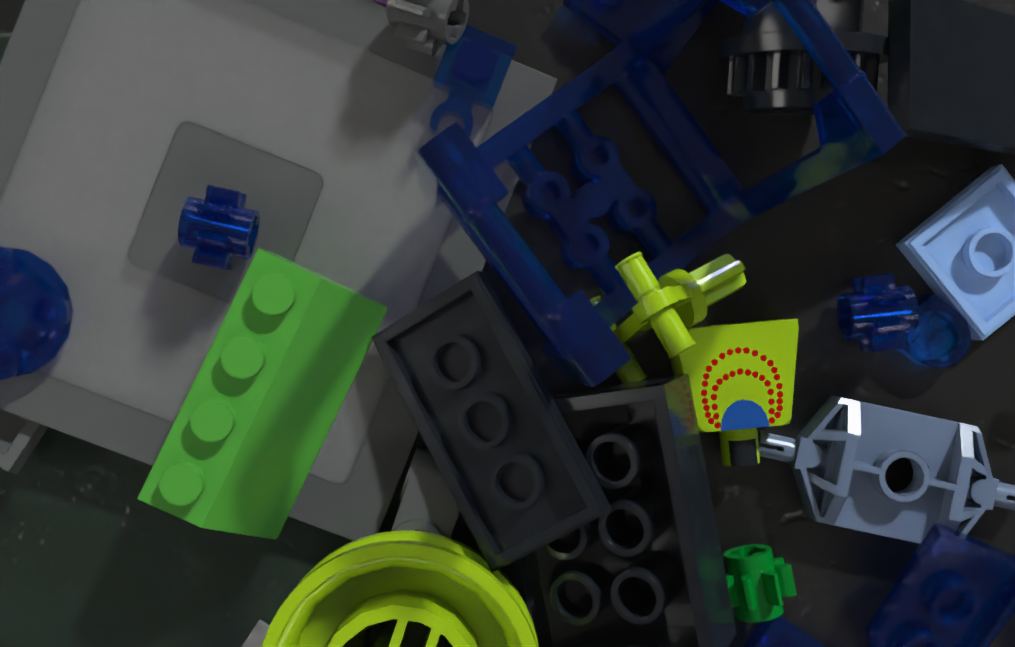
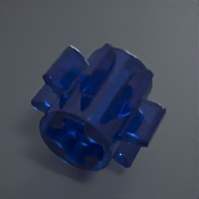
[178,185,260,270]
[837,273,919,353]

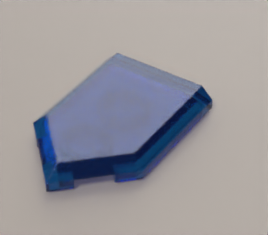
[865,522,1015,647]

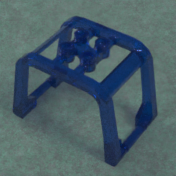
[417,0,907,387]

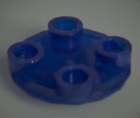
[0,246,74,380]

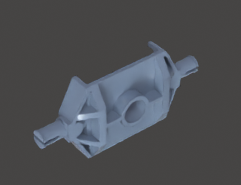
[757,395,1015,550]

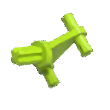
[577,252,746,383]

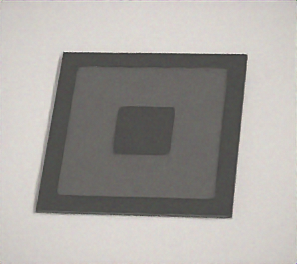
[0,0,558,541]

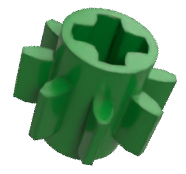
[723,544,797,623]

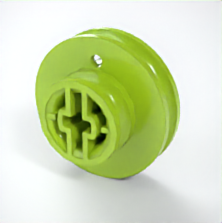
[262,530,539,647]

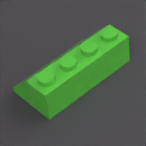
[137,248,389,540]

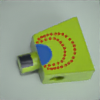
[669,319,799,467]

